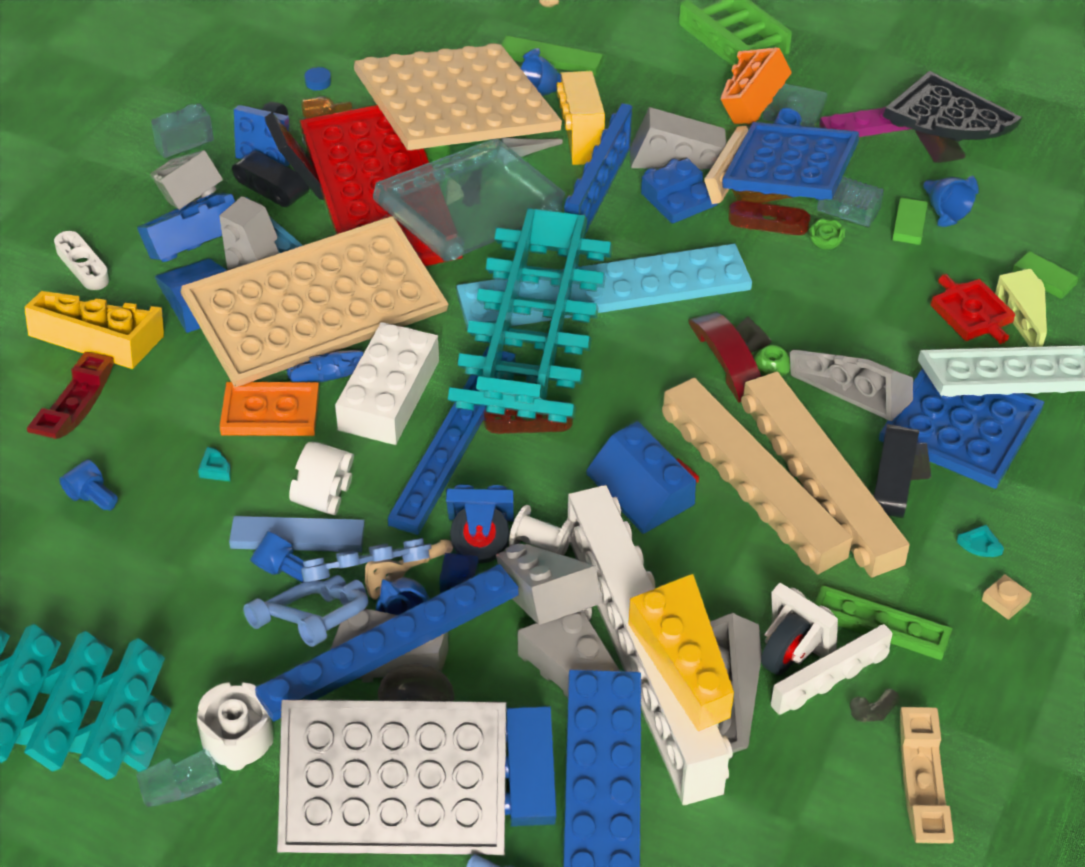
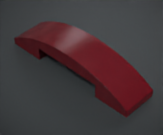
[689,312,762,403]
[27,351,114,439]

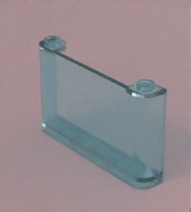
[373,139,565,261]

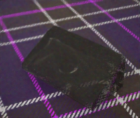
[915,130,966,163]

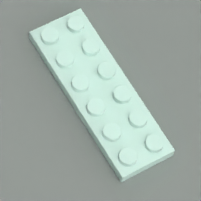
[918,346,1085,397]

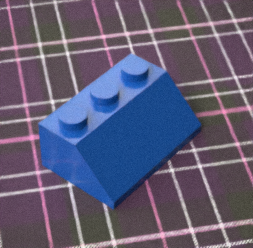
[586,421,696,534]

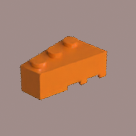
[720,47,792,124]

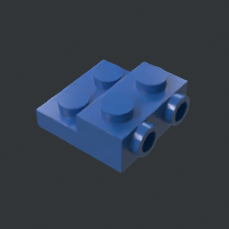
[641,158,718,224]

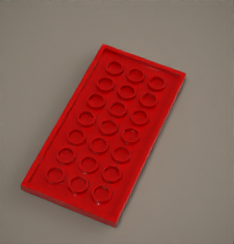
[300,105,463,266]

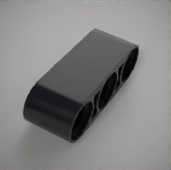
[232,150,309,208]
[874,424,919,519]

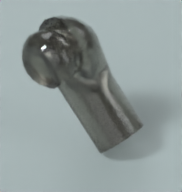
[850,689,900,722]

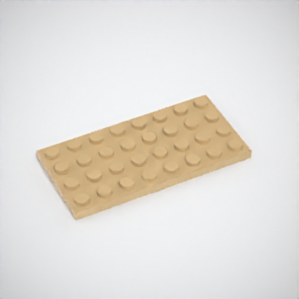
[181,216,449,388]

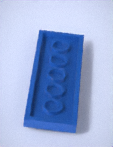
[564,103,632,232]
[564,670,641,867]

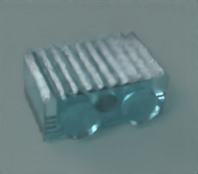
[151,103,214,158]
[817,176,884,228]

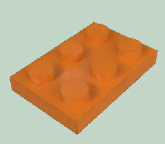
[219,382,320,436]

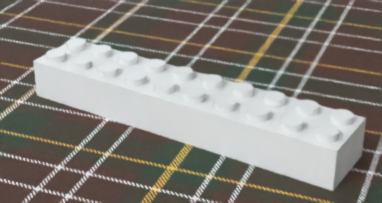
[568,485,732,806]

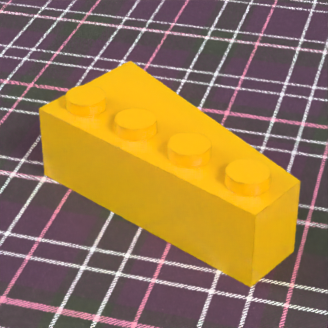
[556,71,605,165]
[24,291,164,369]
[628,574,734,731]

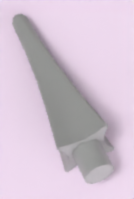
[492,138,563,163]

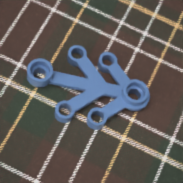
[301,538,432,582]

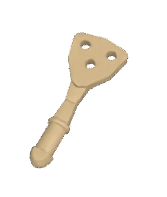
[364,539,453,600]

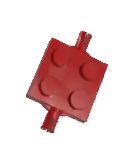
[931,274,1015,344]

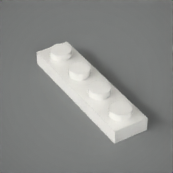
[771,624,893,715]

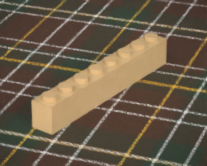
[741,371,910,578]
[662,377,852,575]

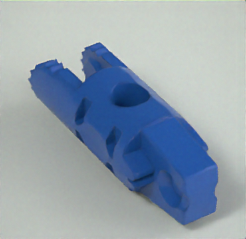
[286,350,363,383]

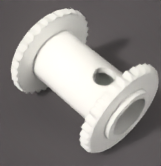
[509,505,573,556]

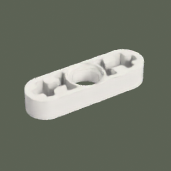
[54,231,109,290]

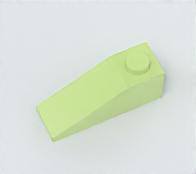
[995,268,1047,347]

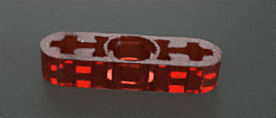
[728,201,810,235]
[484,401,573,434]

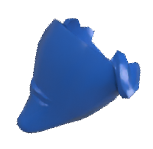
[521,48,561,96]
[923,175,979,227]
[375,577,430,615]

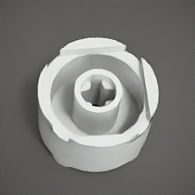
[289,441,354,515]
[197,682,274,770]

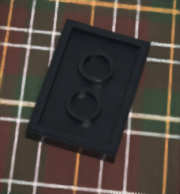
[264,112,324,200]

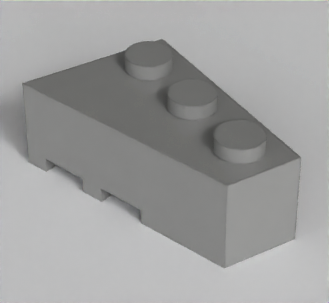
[630,107,726,169]
[150,150,223,210]
[219,196,279,270]
[496,544,603,625]
[330,609,449,683]
[518,610,619,698]

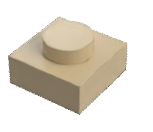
[982,575,1032,620]

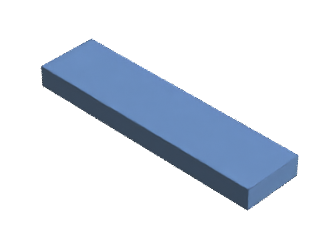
[229,516,365,552]

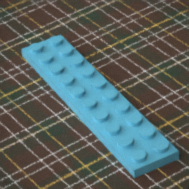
[456,244,752,331]

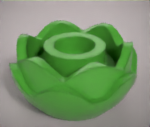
[809,219,845,250]
[754,345,790,377]

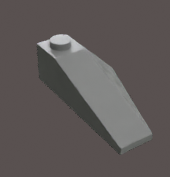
[790,349,913,421]
[710,613,762,753]

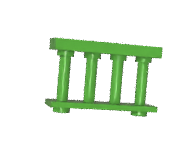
[679,0,792,66]

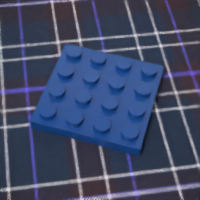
[722,122,859,200]
[879,368,1044,489]

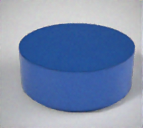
[304,67,331,91]

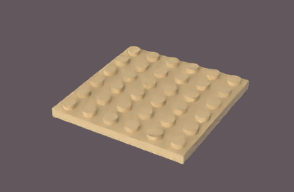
[354,43,562,150]

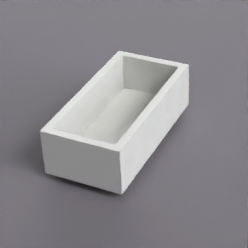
[335,322,439,445]

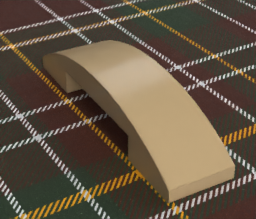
[900,707,954,843]

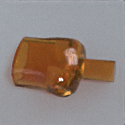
[301,96,352,119]

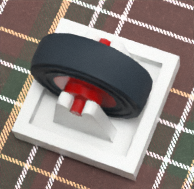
[761,583,838,675]

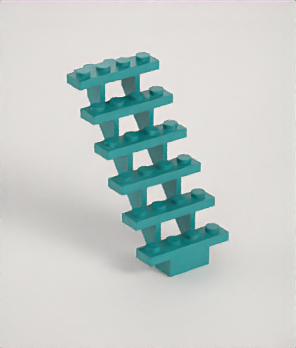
[448,208,613,423]
[0,624,172,780]

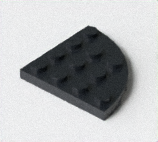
[882,71,1022,141]

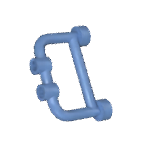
[243,575,368,647]

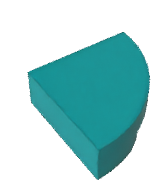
[198,447,231,482]
[957,525,1004,557]

